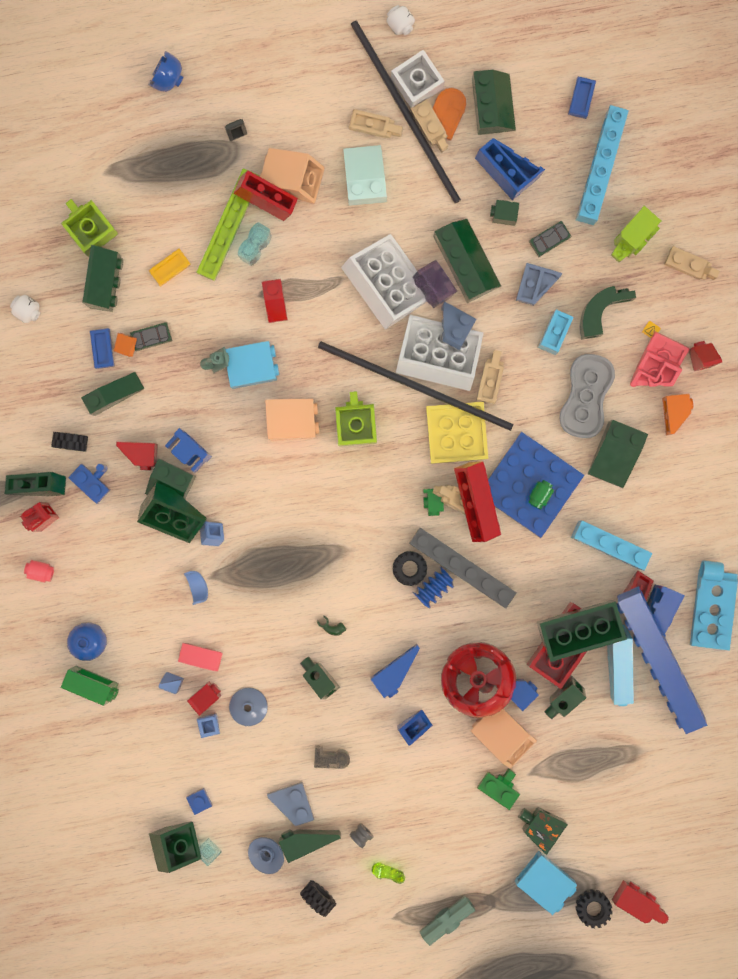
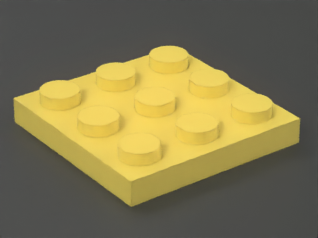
[426,402,488,464]

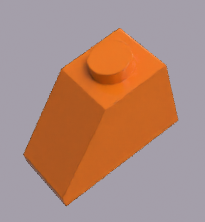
[662,394,694,436]

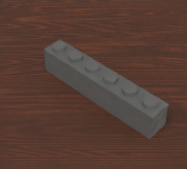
[409,528,517,608]

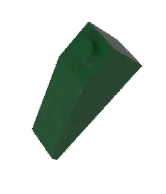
[81,372,145,416]
[4,472,66,496]
[278,829,341,863]

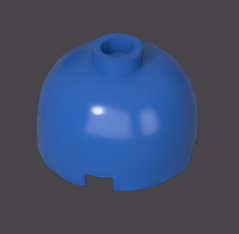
[148,51,183,92]
[67,622,107,661]

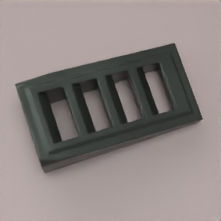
[225,119,247,141]

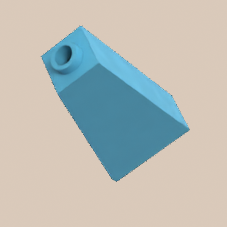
[607,625,634,706]

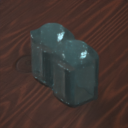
[238,222,272,266]

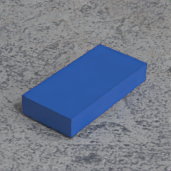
[568,76,596,119]
[90,328,115,369]

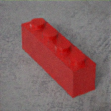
[454,461,501,542]

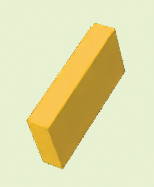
[148,248,191,287]

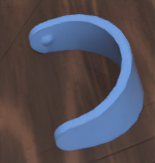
[184,571,208,605]

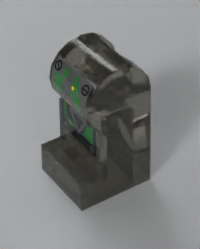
[314,745,350,769]

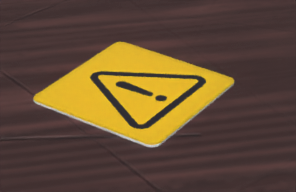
[642,321,661,338]

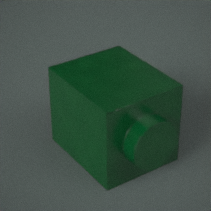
[490,200,519,226]

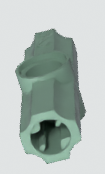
[419,896,475,946]

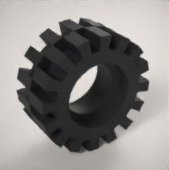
[51,432,88,452]
[393,551,427,586]
[300,880,336,917]
[575,889,613,929]

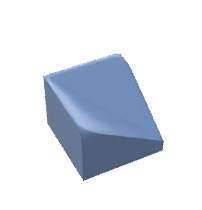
[200,522,224,546]
[158,672,184,694]
[197,713,220,738]

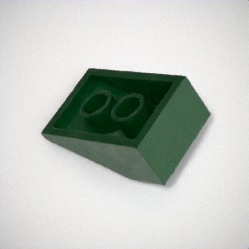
[588,420,648,488]
[137,482,207,543]

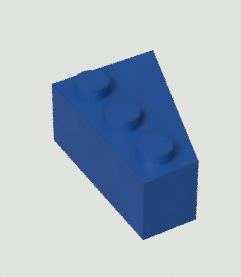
[475,138,545,201]

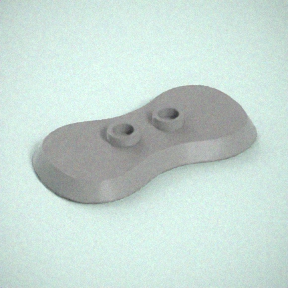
[559,354,615,438]

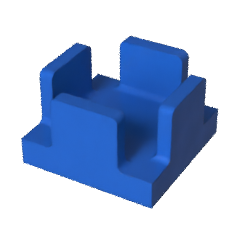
[165,428,212,473]

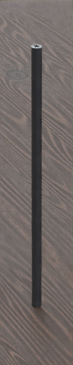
[351,20,461,204]
[318,341,514,431]

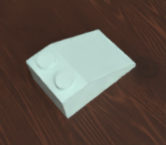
[343,145,387,206]

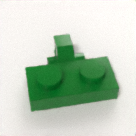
[477,768,520,810]

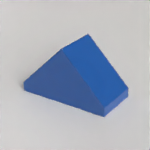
[397,710,433,746]

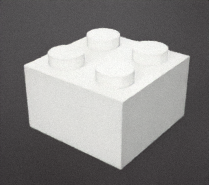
[391,50,445,108]

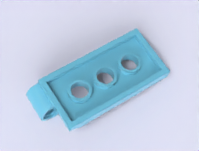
[690,560,738,651]

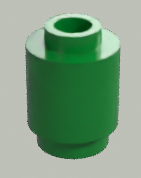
[528,480,554,510]

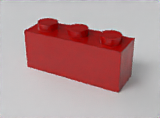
[233,170,298,221]

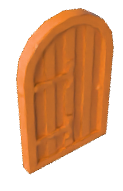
[433,88,467,141]

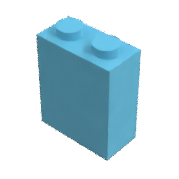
[225,341,280,389]
[515,851,577,915]

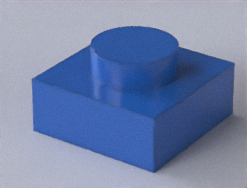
[186,788,212,815]

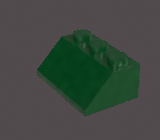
[472,69,516,135]
[82,245,123,312]

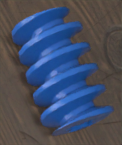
[413,567,454,609]

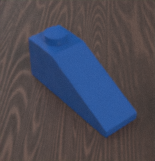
[370,644,420,698]

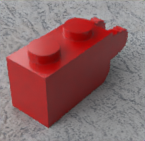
[20,502,59,532]
[612,880,669,925]

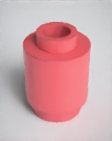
[24,560,54,583]

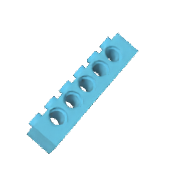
[576,105,629,225]

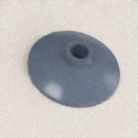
[229,688,268,726]
[248,837,284,874]

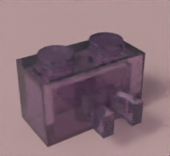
[412,260,457,309]

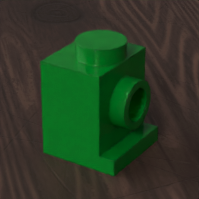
[423,489,444,516]

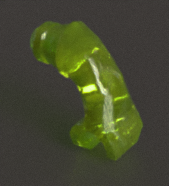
[371,862,405,884]

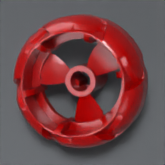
[441,642,516,718]

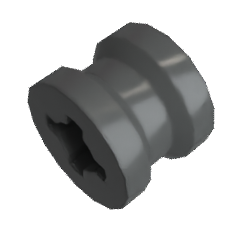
[349,823,374,848]

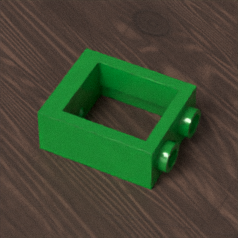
[60,665,119,706]

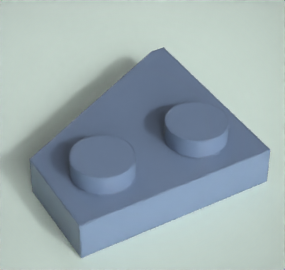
[516,263,562,306]
[441,302,477,350]
[267,782,314,826]

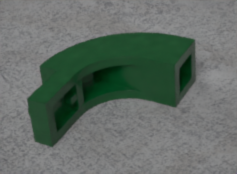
[580,286,636,340]

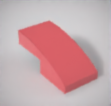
[178,643,223,671]

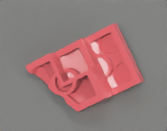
[630,331,689,387]

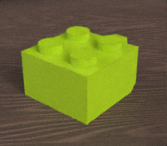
[61,199,118,257]
[611,206,662,262]
[335,391,377,447]

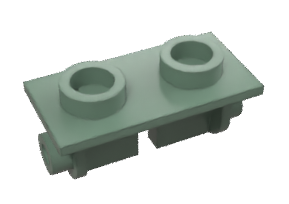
[200,347,229,373]

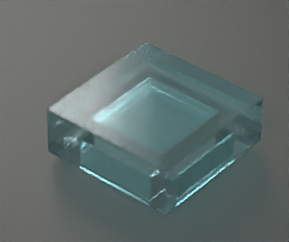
[194,838,222,866]

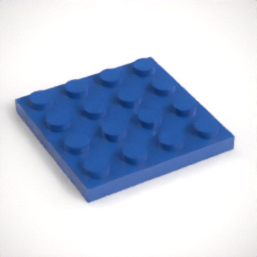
[488,432,584,538]

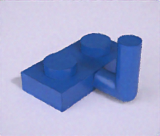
[68,464,110,504]

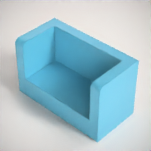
[538,310,574,355]

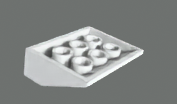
[341,234,435,329]
[396,315,484,391]

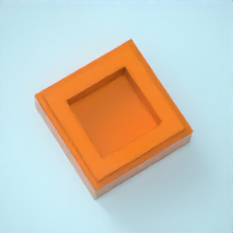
[114,333,137,357]

